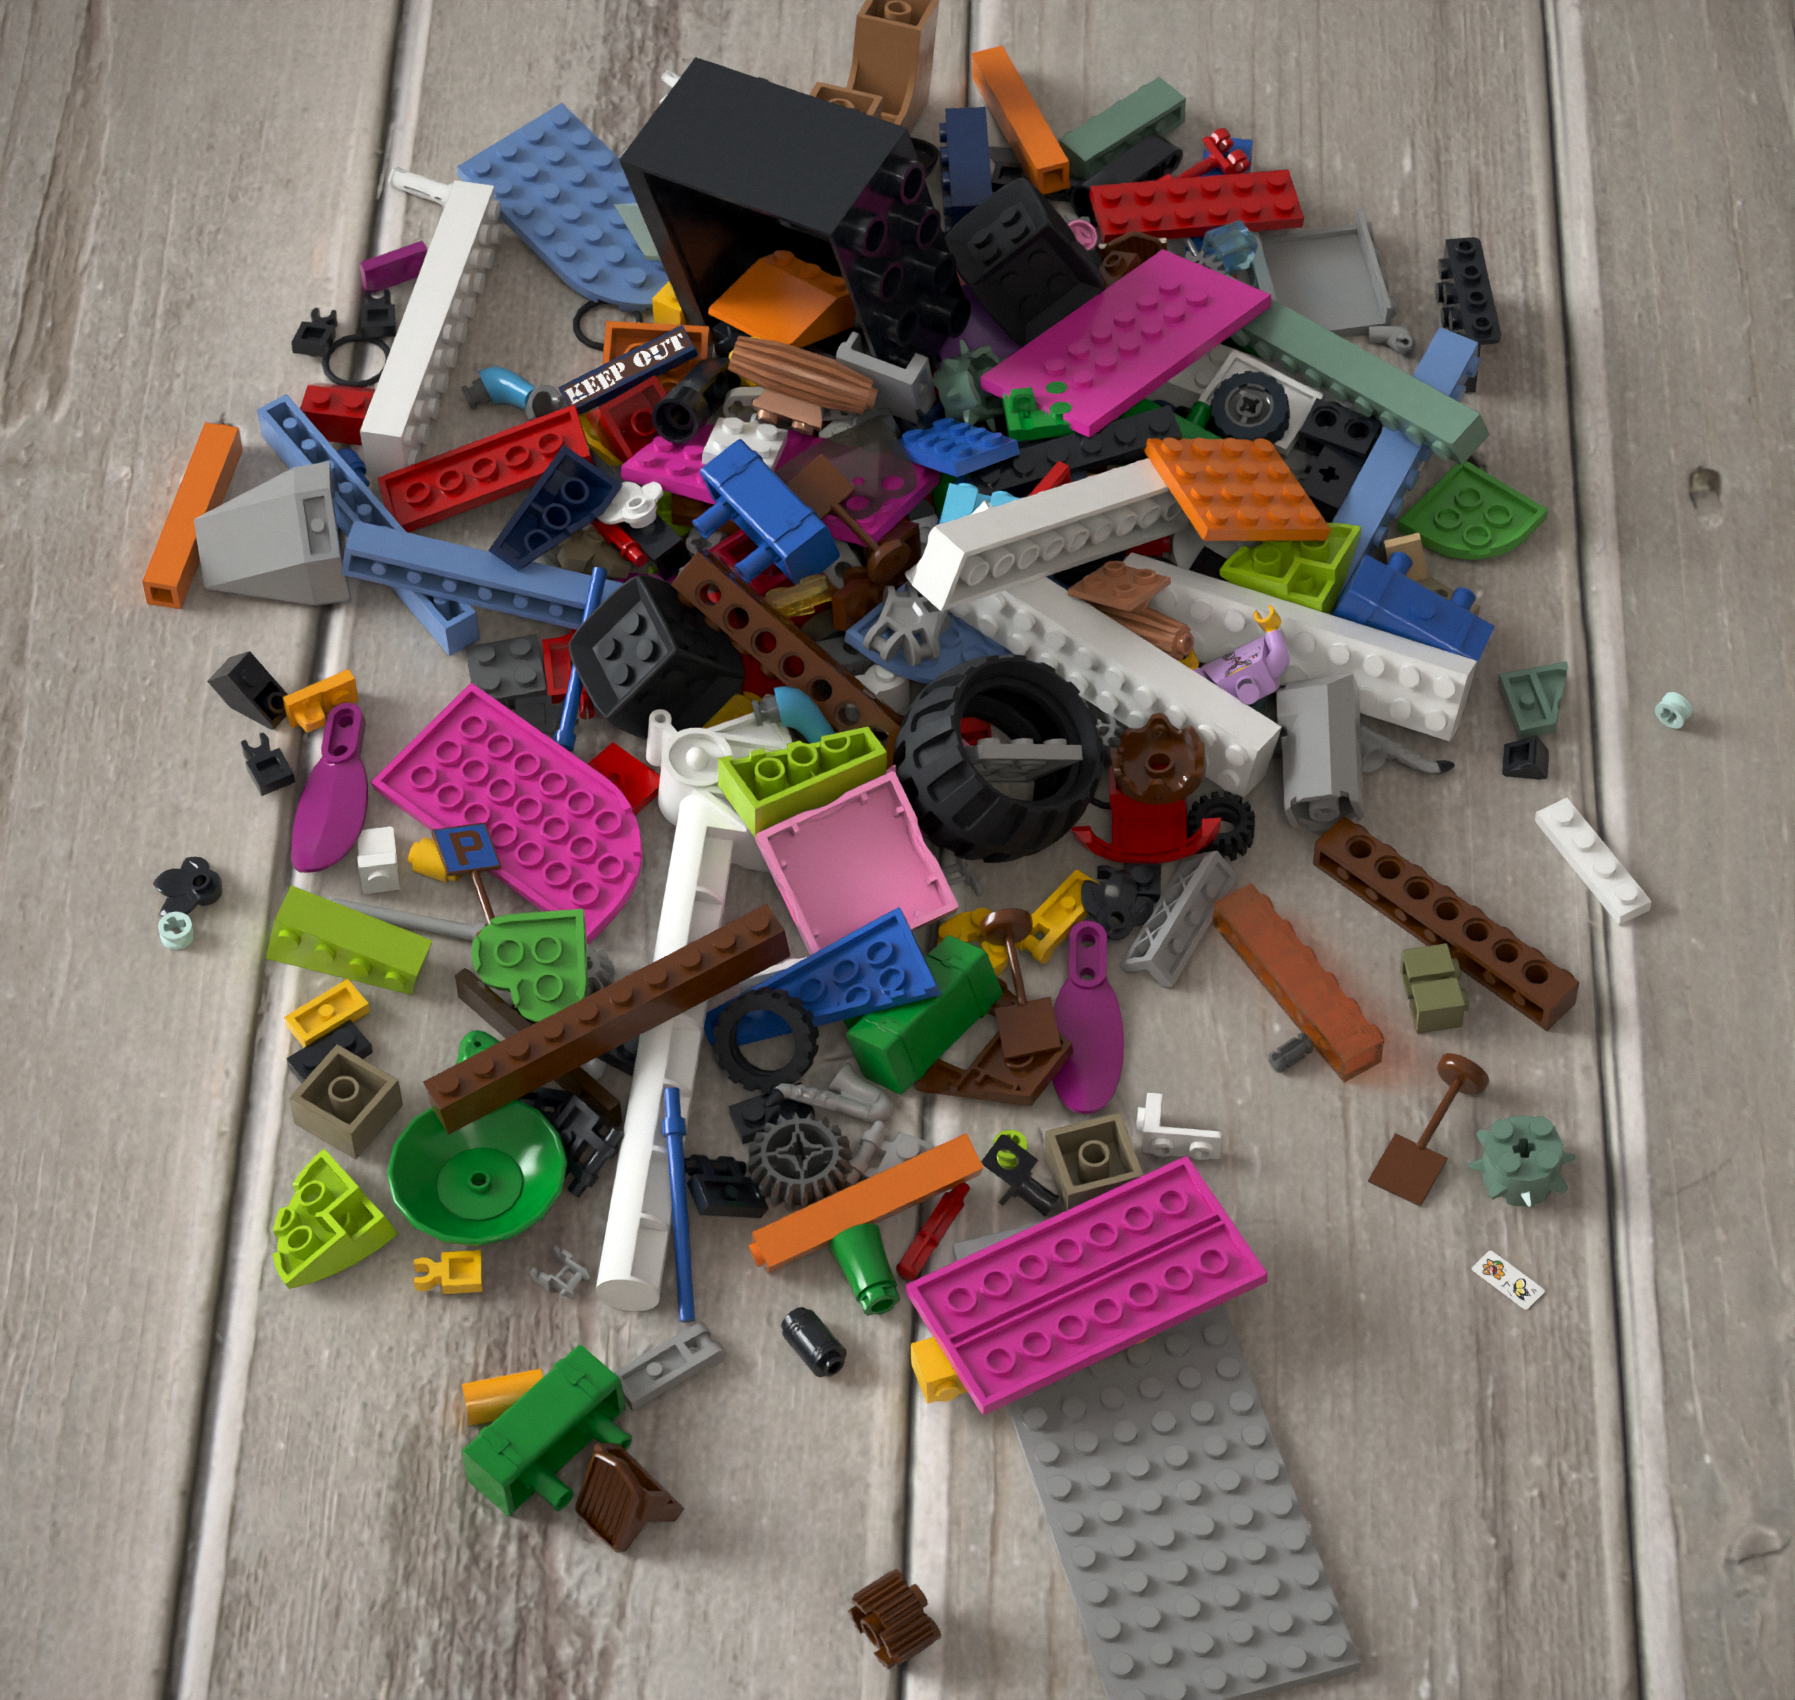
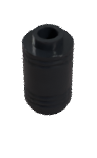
[781,1307,847,1377]

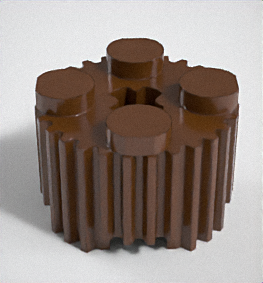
[848,1569,942,1670]

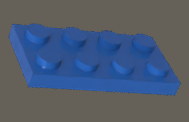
[891,418,1020,477]

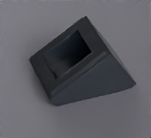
[1502,736,1549,780]

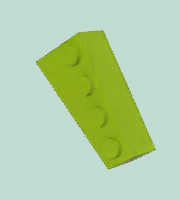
[718,727,887,838]
[266,885,433,995]

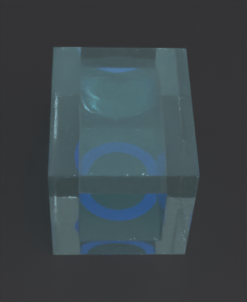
[1201,220,1258,275]

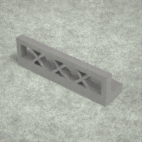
[1120,851,1238,988]

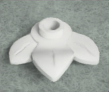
[597,482,663,528]

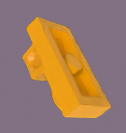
[283,669,359,733]

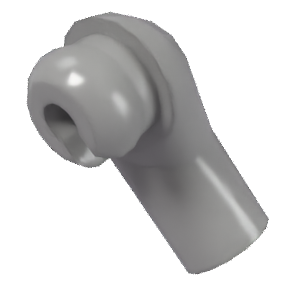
[1368,326,1416,355]

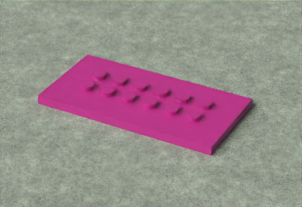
[980,249,1271,438]
[906,1156,1268,1415]

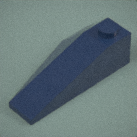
[488,445,623,571]

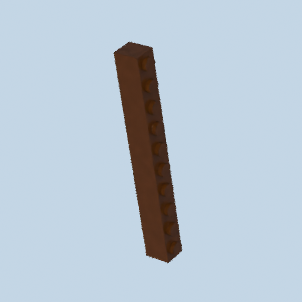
[423,904,791,1135]

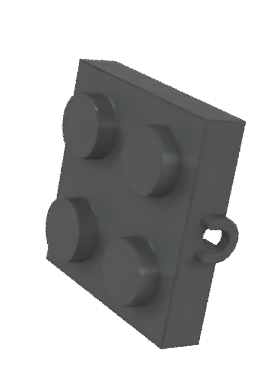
[465,634,548,710]

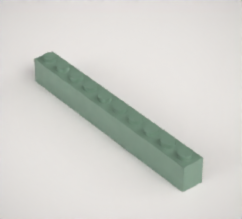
[1226,274,1490,466]

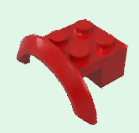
[1072,764,1221,864]

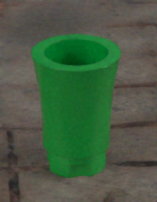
[828,1223,900,1316]

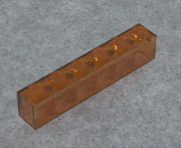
[1213,883,1385,1083]

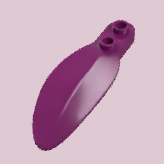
[291,703,368,873]
[1052,921,1124,1114]

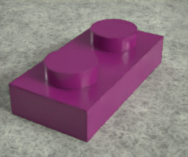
[359,240,428,294]

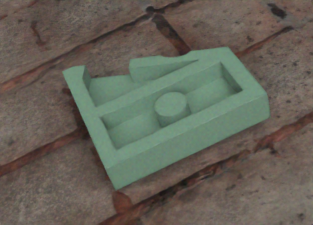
[1498,661,1568,739]

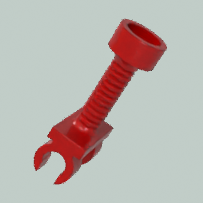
[1158,128,1251,180]

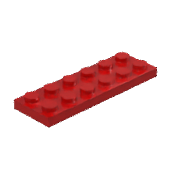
[1089,169,1304,243]
[377,404,594,533]

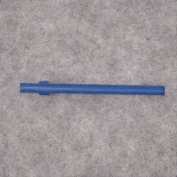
[553,567,607,752]
[662,1087,695,1323]

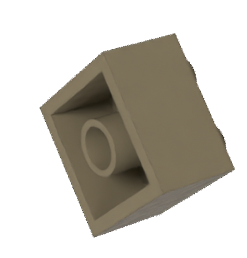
[289,1045,403,1159]
[1045,1112,1144,1211]

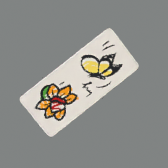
[1472,1250,1545,1310]

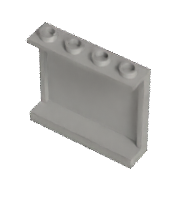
[1241,209,1396,338]

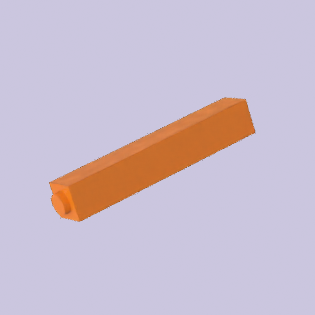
[971,46,1070,195]
[142,422,243,609]
[748,1133,984,1274]

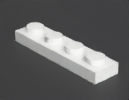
[1535,797,1652,925]

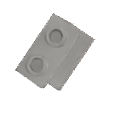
[836,332,936,424]

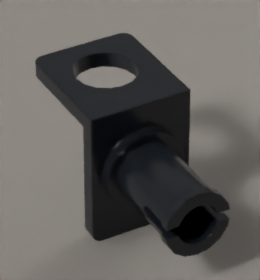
[982,1134,1059,1217]

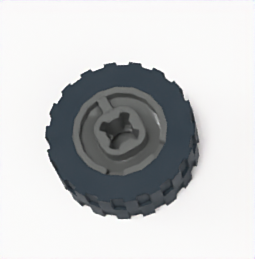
[1210,371,1290,446]

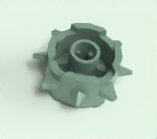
[933,339,1006,432]
[1468,1115,1576,1208]

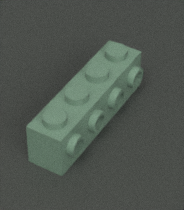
[1059,77,1186,179]

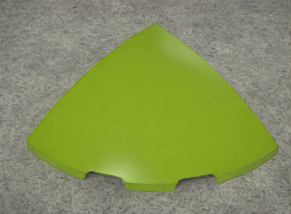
[1219,523,1362,614]
[272,1148,399,1289]

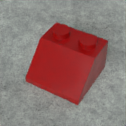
[585,375,666,463]
[300,383,376,446]

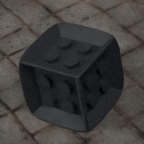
[945,178,1104,347]
[569,575,745,740]

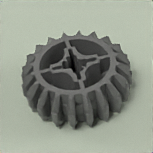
[747,1111,853,1212]

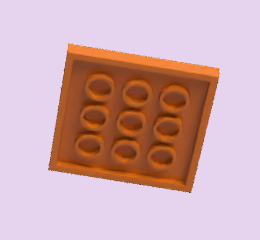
[1144,437,1331,541]

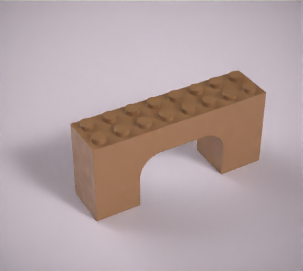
[809,0,939,135]

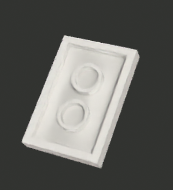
[1198,349,1324,456]

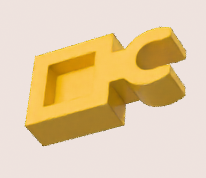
[414,1250,483,1294]

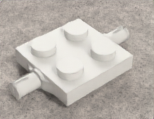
[702,413,788,472]

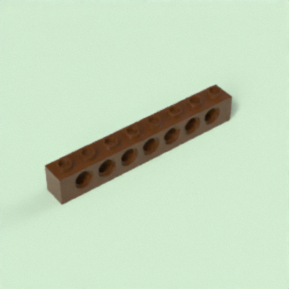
[671,549,903,770]
[1313,816,1579,1031]

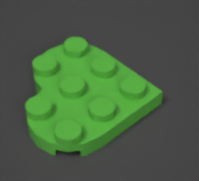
[471,909,588,1023]

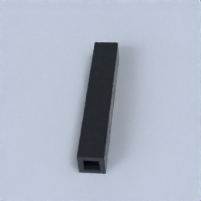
[589,447,692,581]

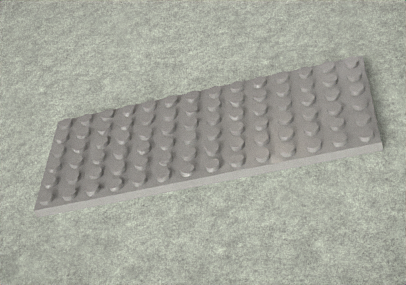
[953,1220,1360,1700]

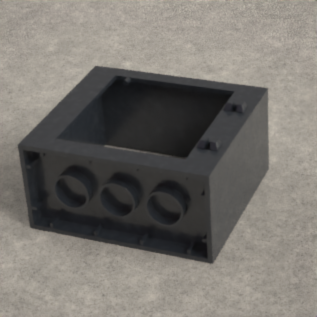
[619,57,971,374]

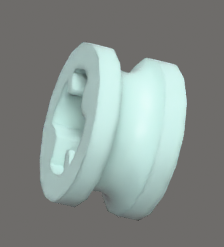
[1655,692,1693,729]
[158,912,194,950]

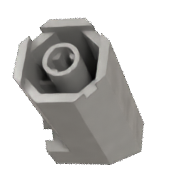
[1276,673,1364,834]

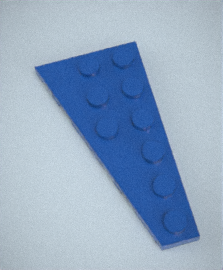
[704,907,942,1047]

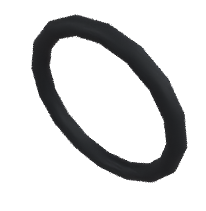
[573,300,643,351]
[321,334,391,388]

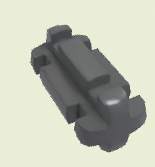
[1268,1033,1314,1072]

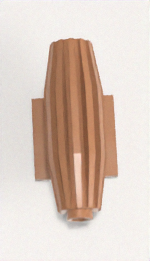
[728,336,879,436]
[1068,561,1194,661]

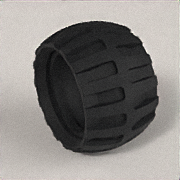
[892,654,1104,863]

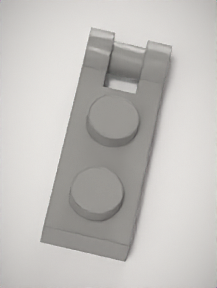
[614,1322,727,1411]

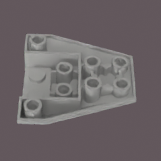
[194,461,351,606]

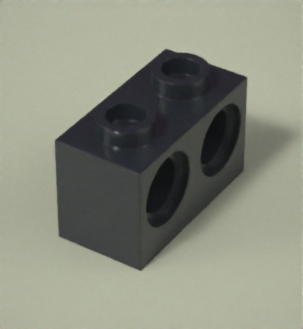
[1299,398,1382,465]

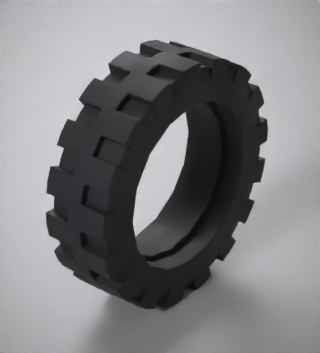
[713,987,819,1094]

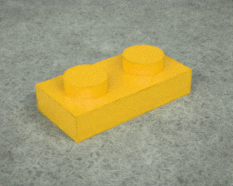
[284,979,370,1047]

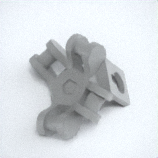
[863,586,952,667]

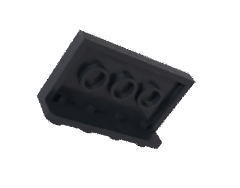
[1435,237,1501,393]

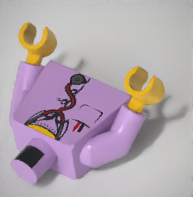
[1178,604,1290,705]

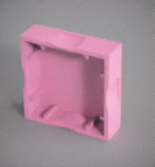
[755,771,959,955]

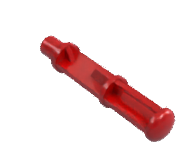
[589,518,648,567]
[896,1183,970,1281]

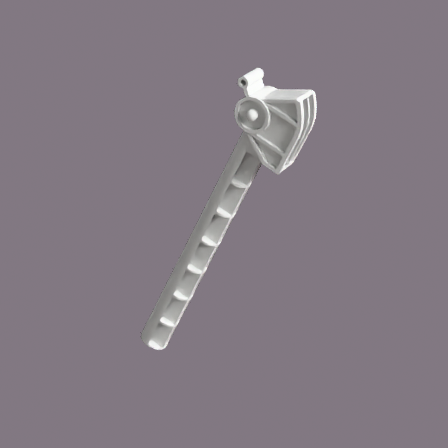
[595,709,792,1311]

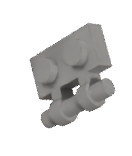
[844,1121,934,1189]

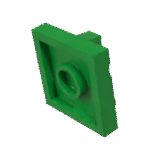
[1002,381,1077,442]

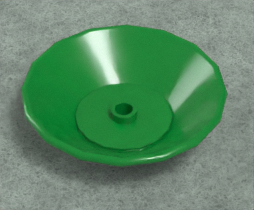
[387,1099,568,1246]

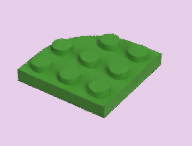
[1397,461,1548,560]

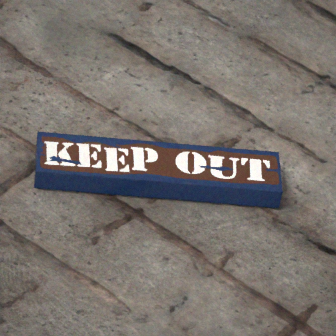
[558,325,699,416]

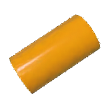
[462,1368,543,1426]

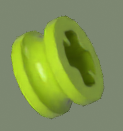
[993,1130,1027,1169]

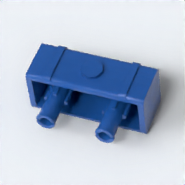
[692,439,840,589]
[1331,552,1495,665]

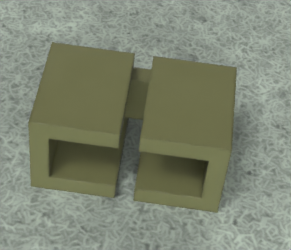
[1400,943,1469,1034]

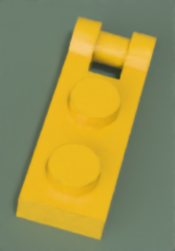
[1015,869,1100,964]

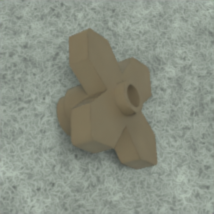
[557,526,632,578]

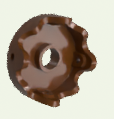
[1111,713,1207,805]

